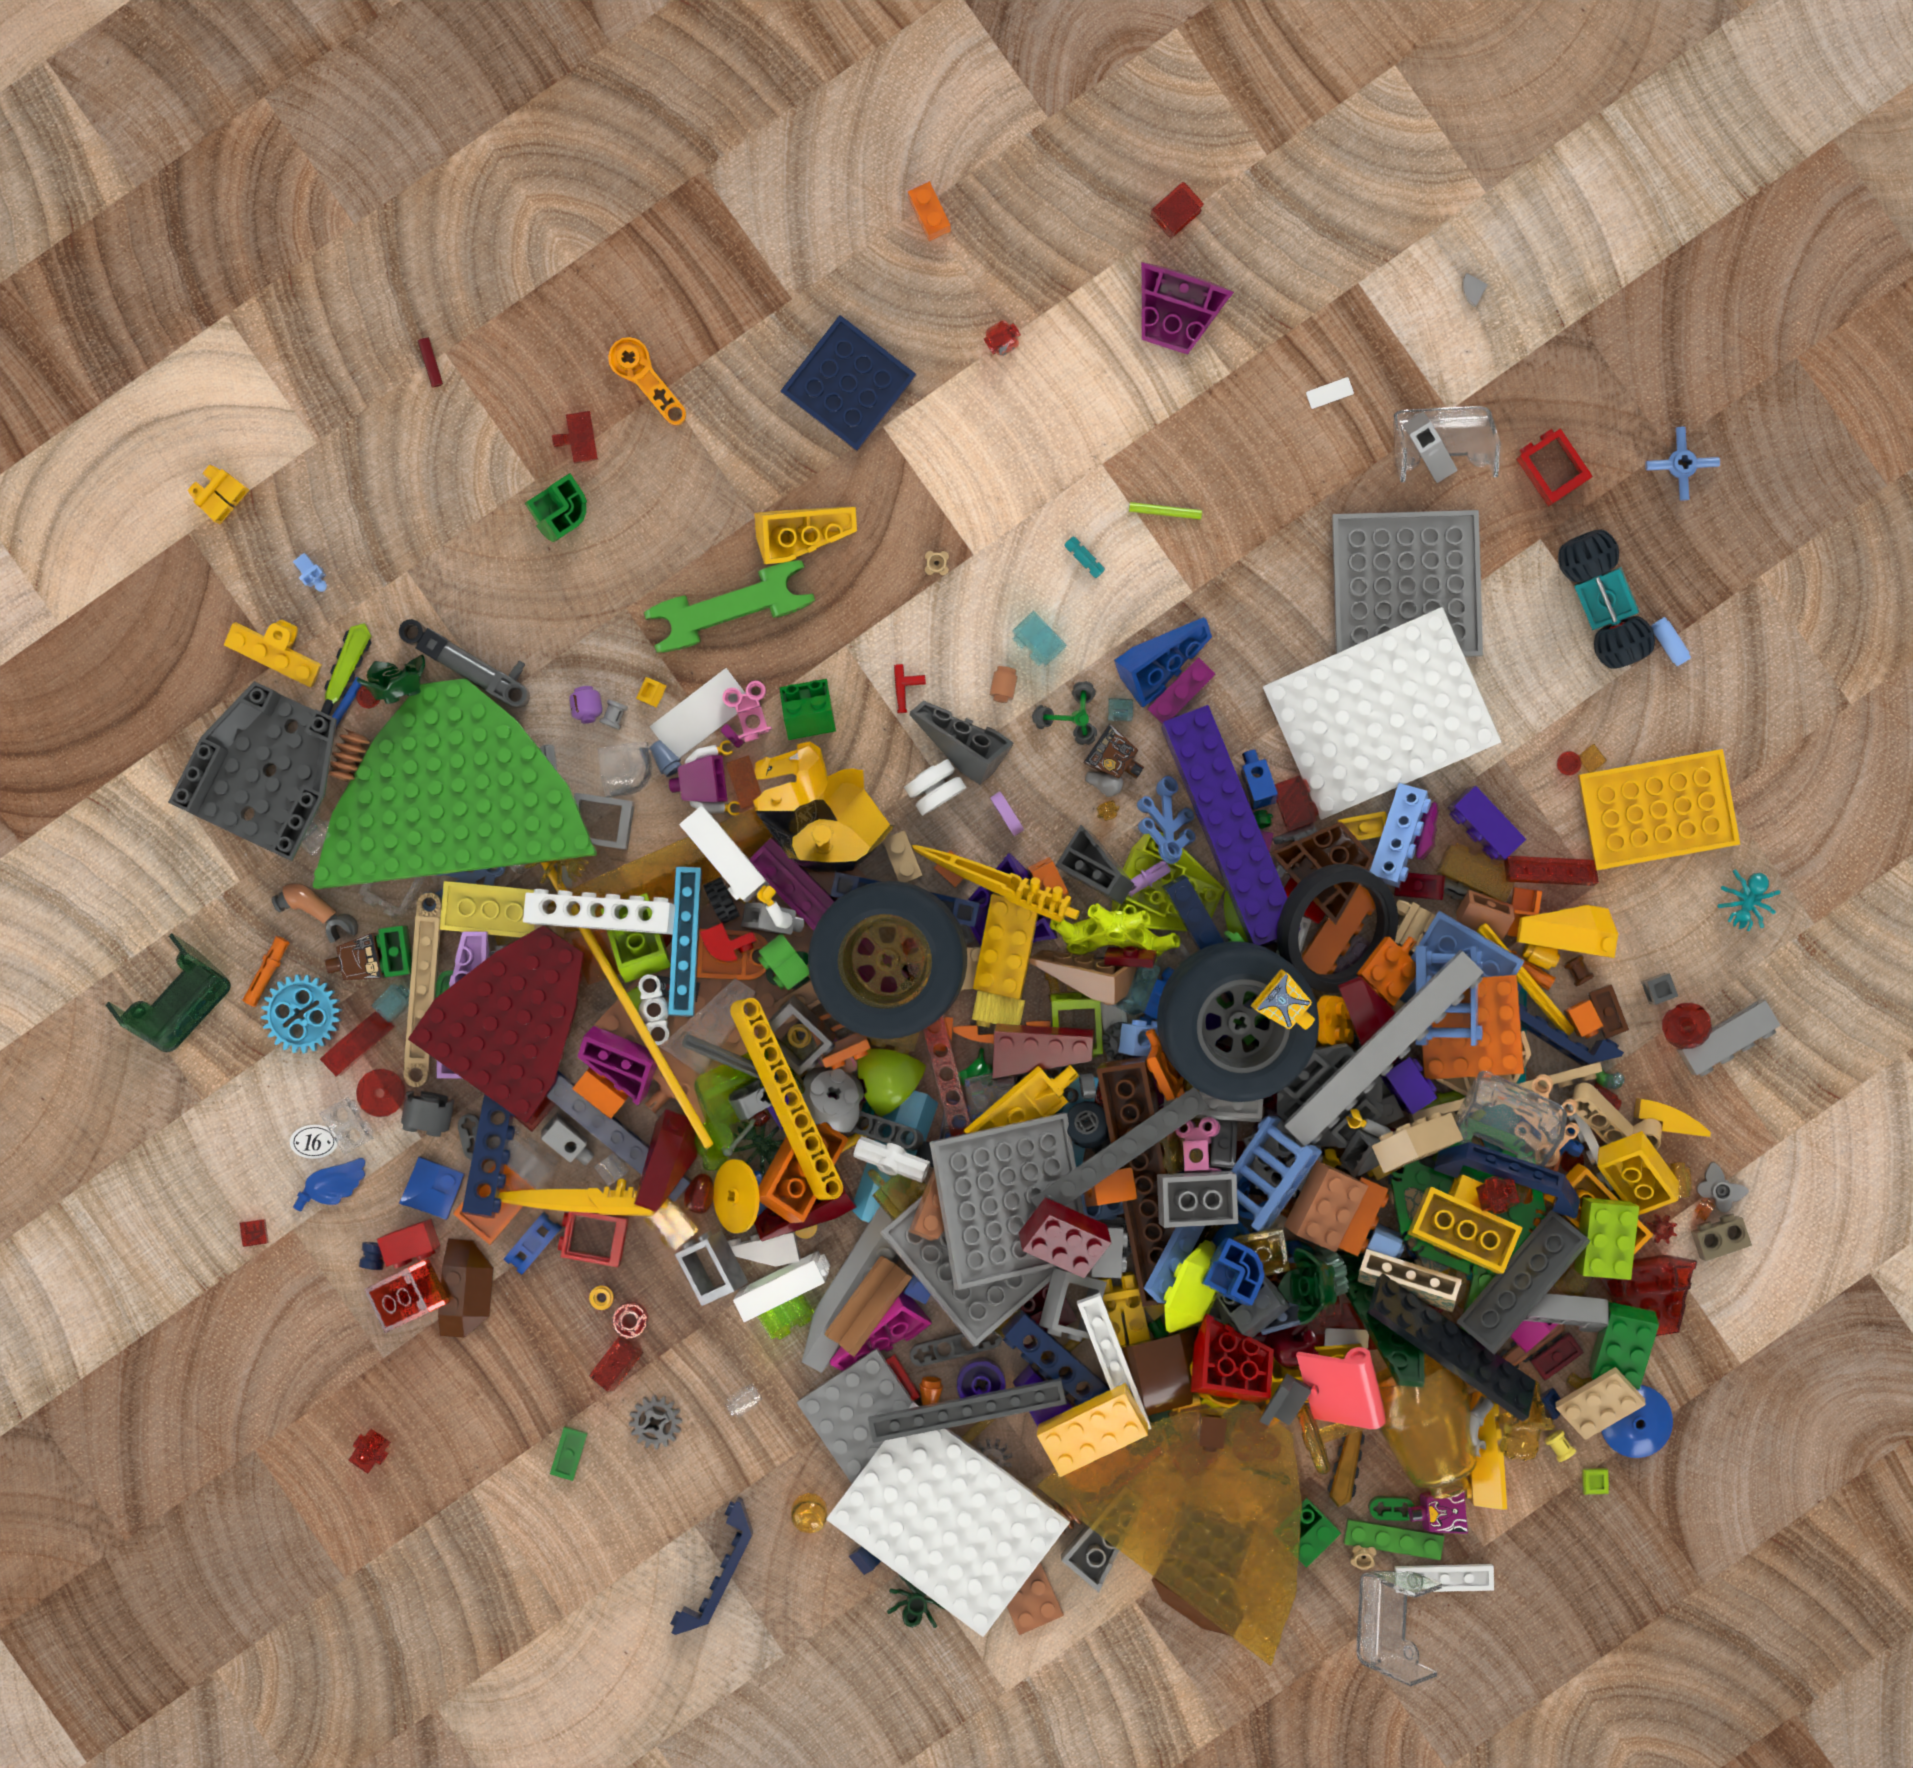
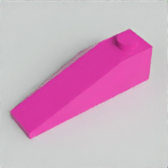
[830,1291,932,1371]

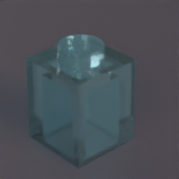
[371,984,410,1023]

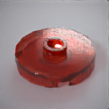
[1662,1003,1712,1049]
[356,1068,406,1117]

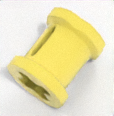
[1544,1429,1576,1462]

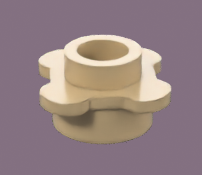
[925,551,949,575]
[1351,1545,1377,1570]

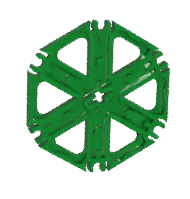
[1390,1117,1546,1276]

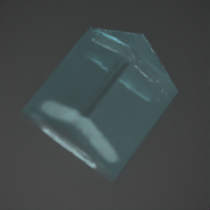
[1108,698,1133,721]

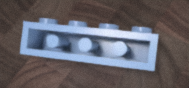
[1370,783,1431,888]

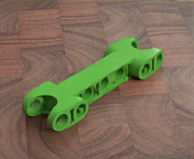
[644,560,816,653]

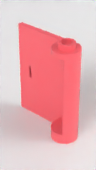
[1296,1347,1387,1429]

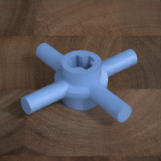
[1645,427,1720,501]

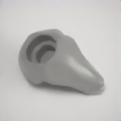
[1085,771,1123,797]

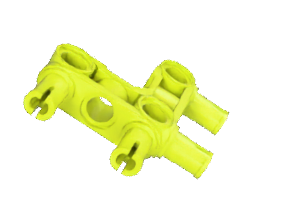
[1050,903,1181,962]

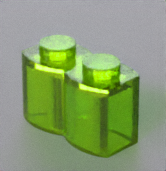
[757,1294,814,1340]

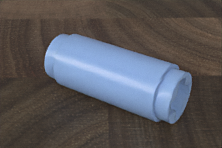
[1651,617,1691,666]

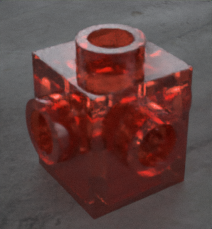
[1476,1176,1520,1214]
[348,1429,391,1474]

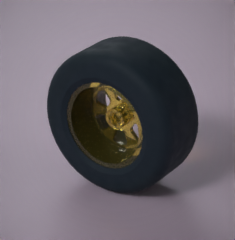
[808,881,968,1039]

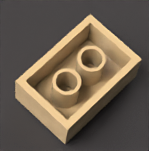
[1372,1112,1463,1173]

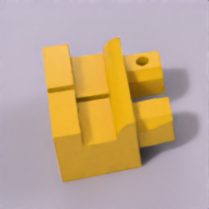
[187,464,249,525]

